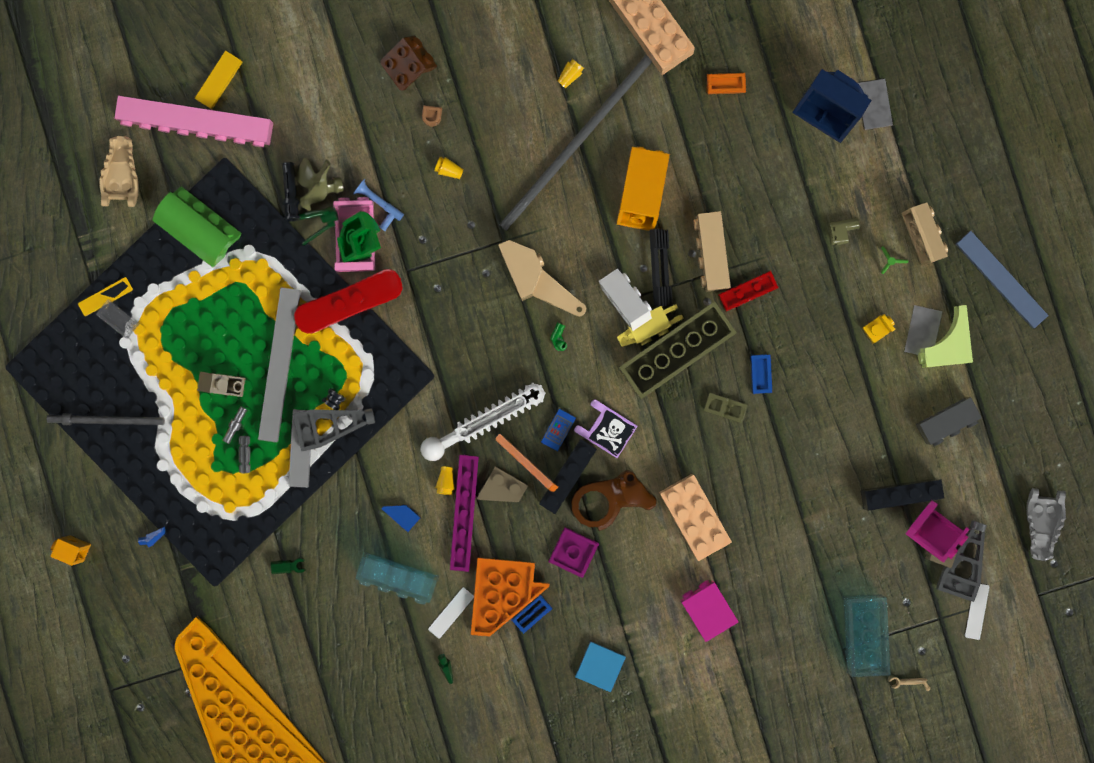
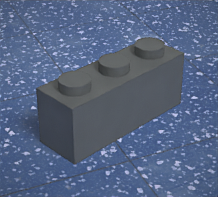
[916,397,982,446]

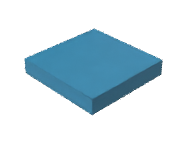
[575,641,626,692]

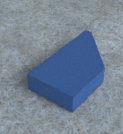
[382,505,421,532]

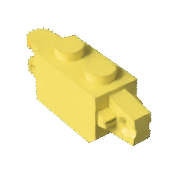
[617,304,684,347]

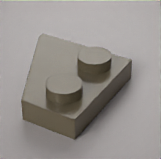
[477,466,528,502]

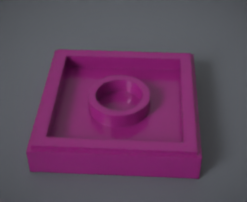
[548,527,599,578]

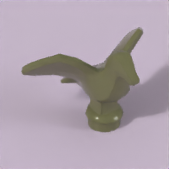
[296,158,344,212]

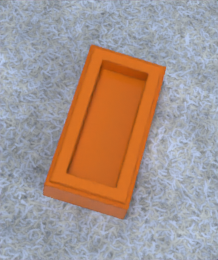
[707,73,746,94]

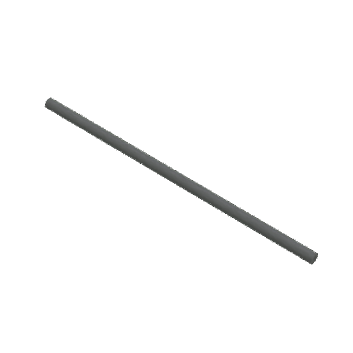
[499,54,652,231]

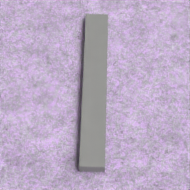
[258,287,301,442]

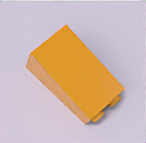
[616,147,670,231]

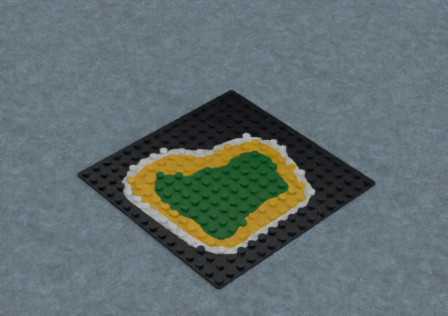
[5,158,435,587]

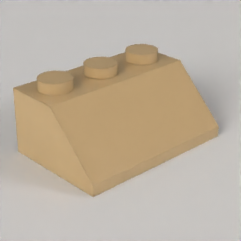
[901,203,948,266]

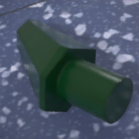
[438,654,453,684]

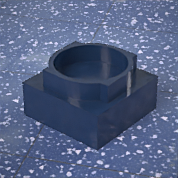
[792,69,872,143]

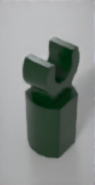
[271,558,306,574]

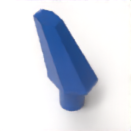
[138,527,165,547]

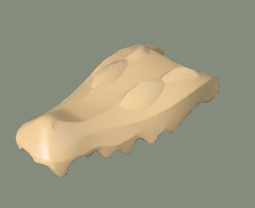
[100,136,139,207]

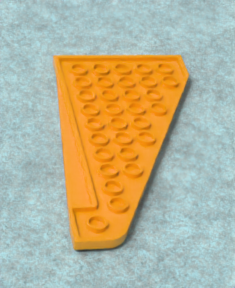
[175,616,326,763]

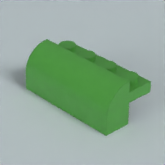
[152,186,242,268]

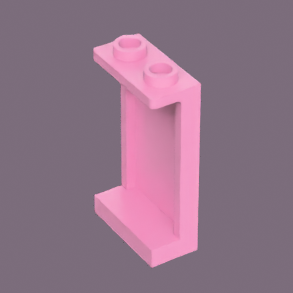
[333,197,375,272]

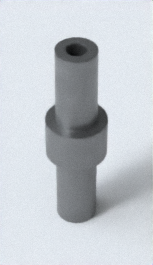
[223,406,247,444]

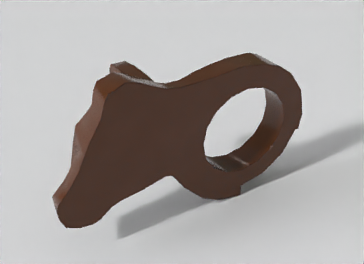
[571,470,657,531]

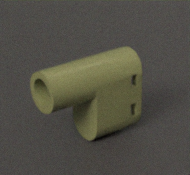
[828,218,860,245]

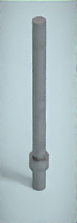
[47,413,165,425]

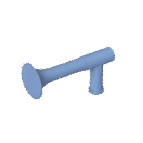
[353,179,404,231]

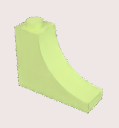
[918,305,973,368]

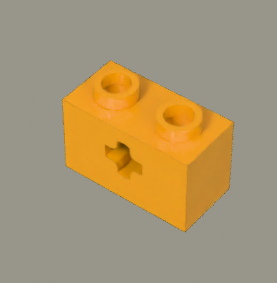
[50,535,91,566]

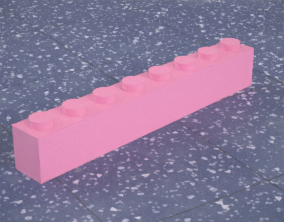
[114,96,273,147]

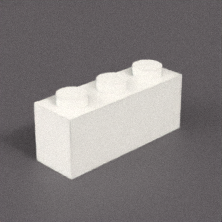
[599,268,652,331]

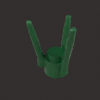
[299,206,339,245]

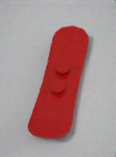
[294,269,403,334]

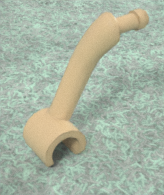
[888,675,931,691]

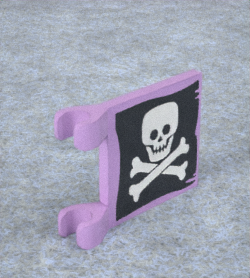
[574,399,637,458]

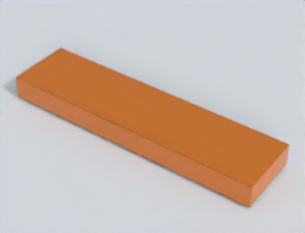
[495,434,558,492]

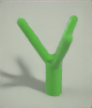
[881,246,908,274]

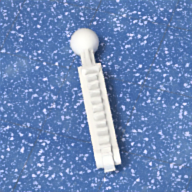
[420,383,546,461]

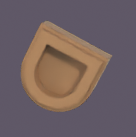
[422,105,442,127]

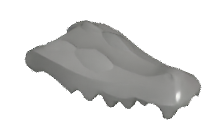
[1026,488,1066,561]

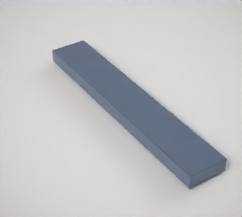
[955,231,1049,329]

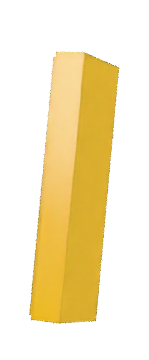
[195,50,243,110]

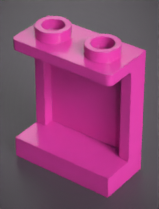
[905,500,970,563]
[680,580,738,642]

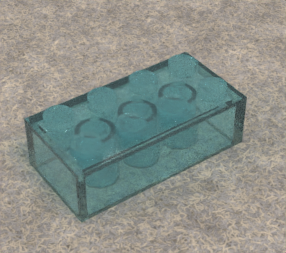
[355,553,440,604]
[843,594,891,677]

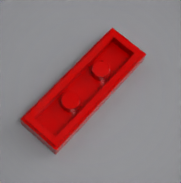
[718,271,779,312]

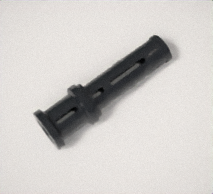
[282,162,300,222]

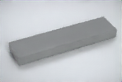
[289,410,311,488]

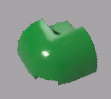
[337,211,381,263]

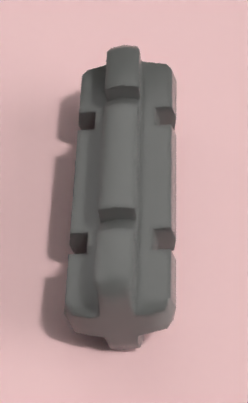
[239,436,250,473]

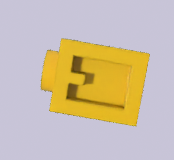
[862,314,895,344]

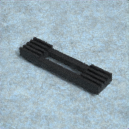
[649,229,673,306]

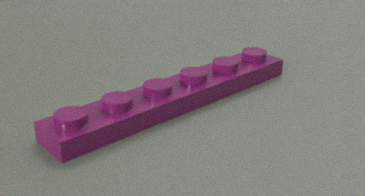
[450,455,479,572]

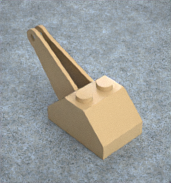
[498,240,586,317]

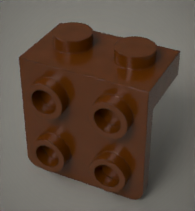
[380,36,437,91]

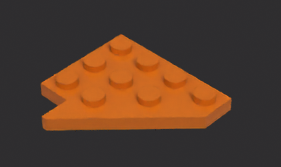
[471,557,550,637]

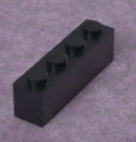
[539,439,597,514]
[860,478,944,511]

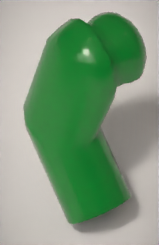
[550,322,567,351]

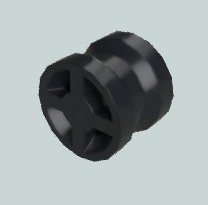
[321,388,346,410]

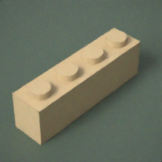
[694,211,731,292]

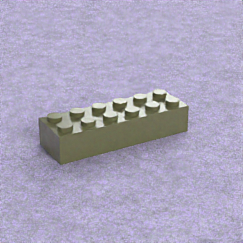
[619,301,736,399]

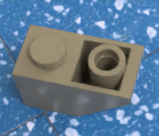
[197,372,245,397]

